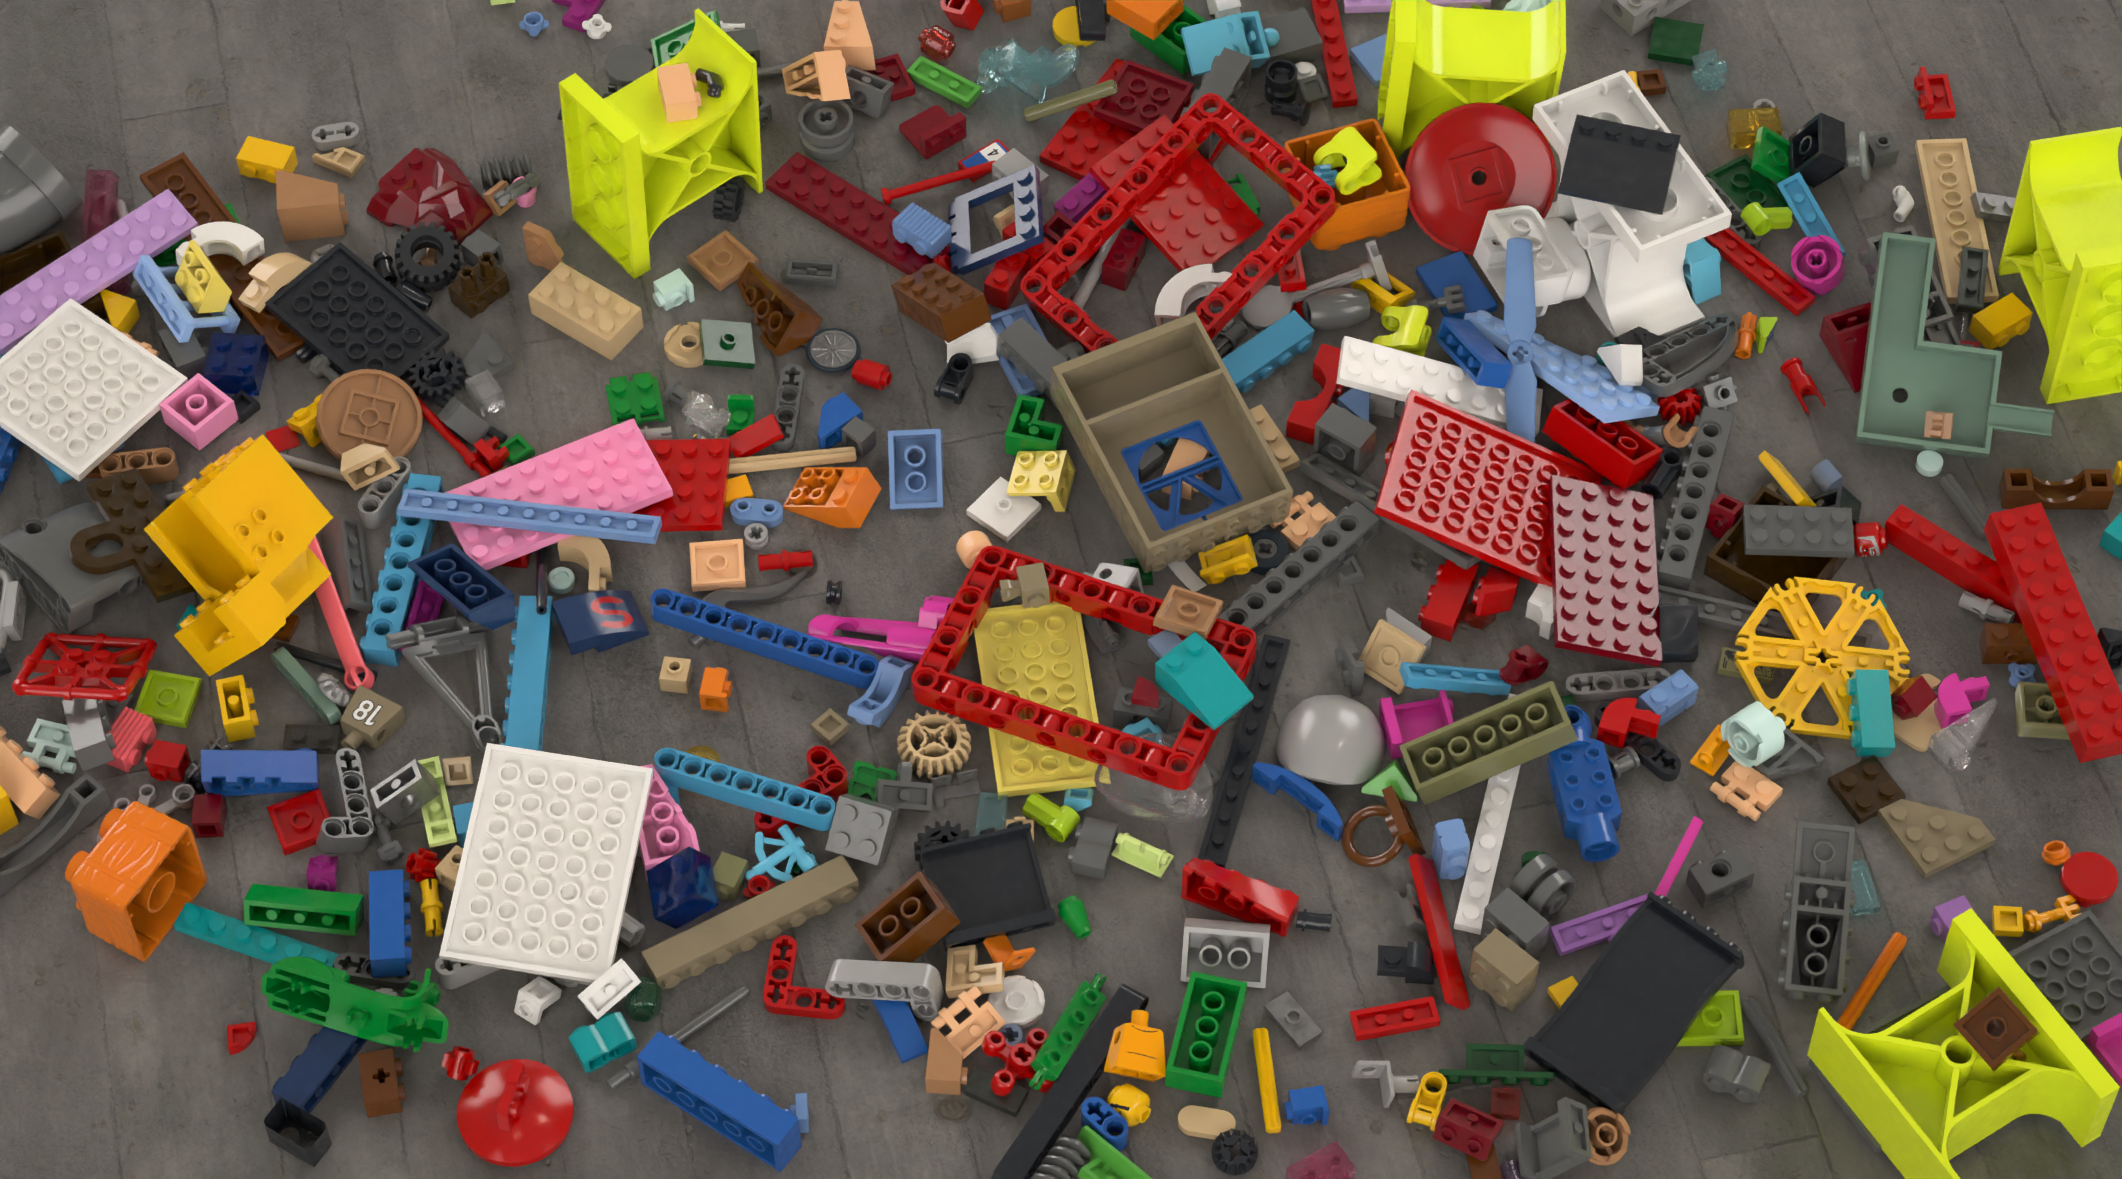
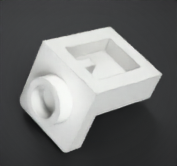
[514,976,562,1025]

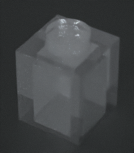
[465,369,505,417]

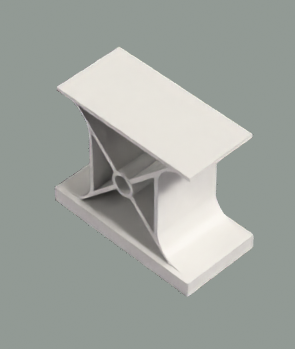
[1532,70,1732,338]

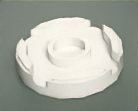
[988,975,1045,1029]

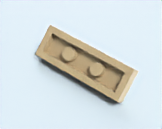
[1249,404,1300,473]

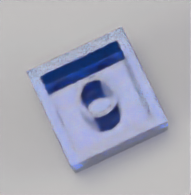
[203,332,269,396]
[646,847,719,929]

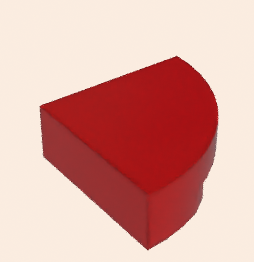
[227,1021,257,1055]

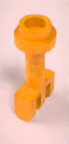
[2023,895,2082,933]

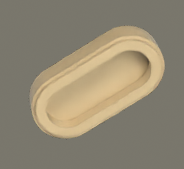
[1178,1105,1236,1140]

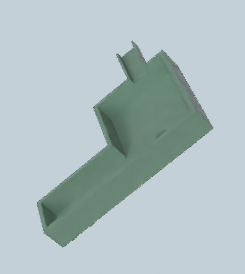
[1854,232,2055,460]

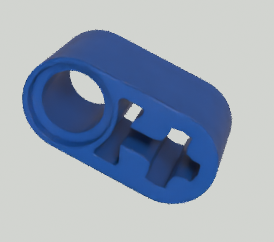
[1081,1097,1128,1151]

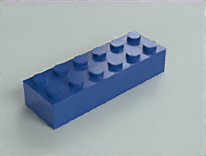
[637,1031,802,1172]

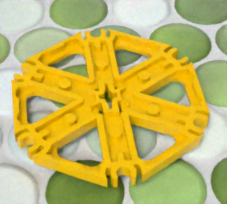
[1734,577,1910,740]

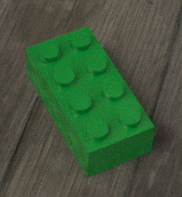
[1165,971,1247,1098]

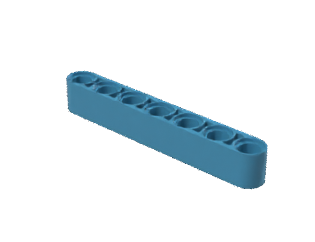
[654,748,836,831]

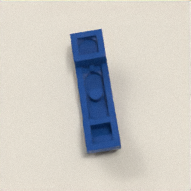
[1252,762,1343,841]
[871,999,928,1064]

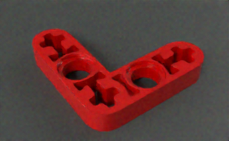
[763,935,845,1020]

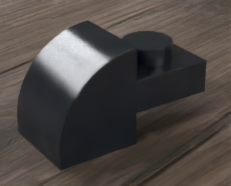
[1377,941,1434,985]

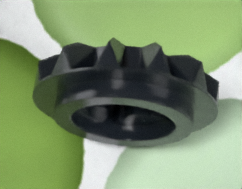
[1211,1129,1258,1176]

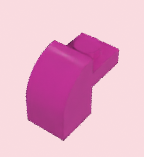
[1934,673,1990,729]

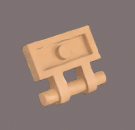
[1269,491,1336,551]
[1710,761,1783,821]
[930,986,1006,1059]

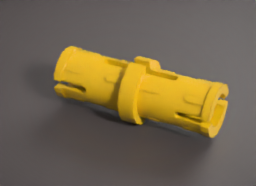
[420,879,444,937]

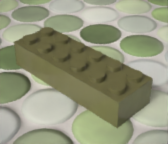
[1399,680,1578,805]

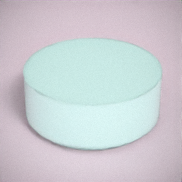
[1915,450,1943,477]
[548,567,575,594]

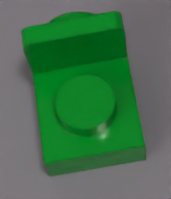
[726,394,755,436]

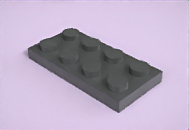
[1742,504,1855,558]

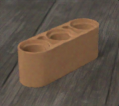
[98,448,179,484]

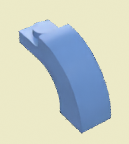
[847,654,914,727]

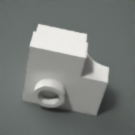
[1525,584,1554,640]

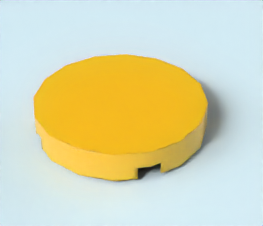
[1053,6,1095,48]

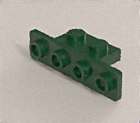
[1437,1043,1555,1086]

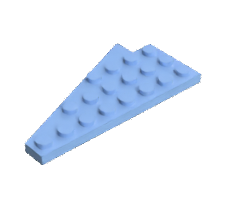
[1464,310,1660,423]

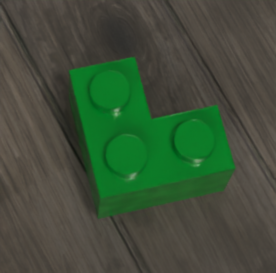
[1005,394,1063,456]

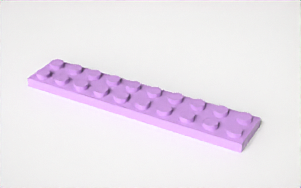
[0,189,198,356]

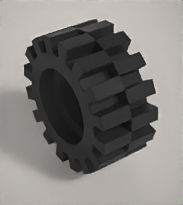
[712,176,745,222]

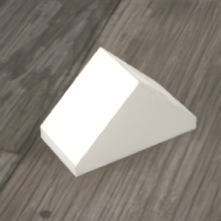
[1597,344,1643,386]

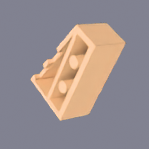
[824,0,876,70]
[782,50,850,101]

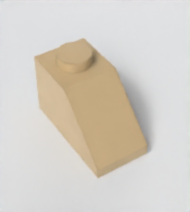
[340,443,400,491]

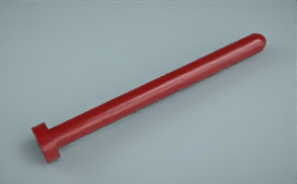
[880,160,995,205]

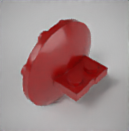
[457,1059,574,1167]

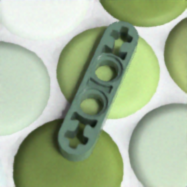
[270,646,342,727]

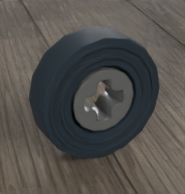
[1248,530,1289,575]

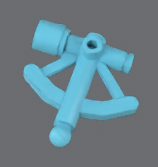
[745,824,819,882]

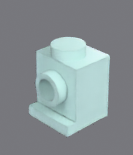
[652,268,695,311]

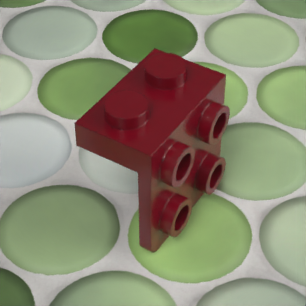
[899,105,967,160]

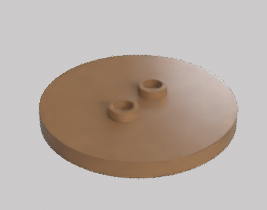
[316,369,423,461]

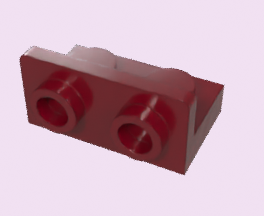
[1433,1098,1505,1161]

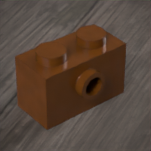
[1979,623,2037,664]

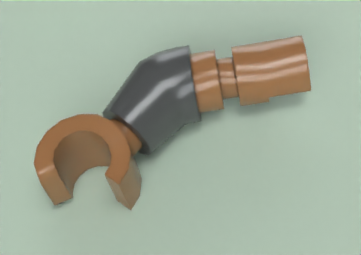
[1623,413,1698,448]

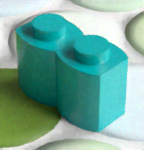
[568,1012,637,1073]

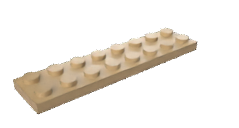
[1915,138,1999,304]

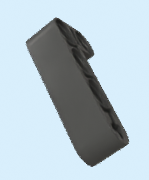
[316,748,374,854]

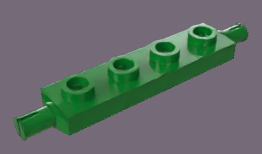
[1029,973,1107,1090]

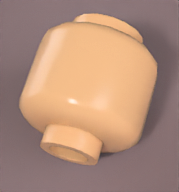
[956,530,992,569]

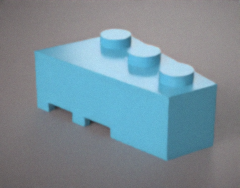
[1683,238,1721,305]

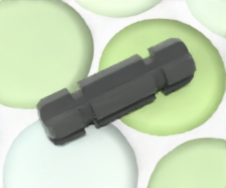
[493,172,540,207]

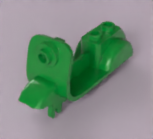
[261,956,449,1052]

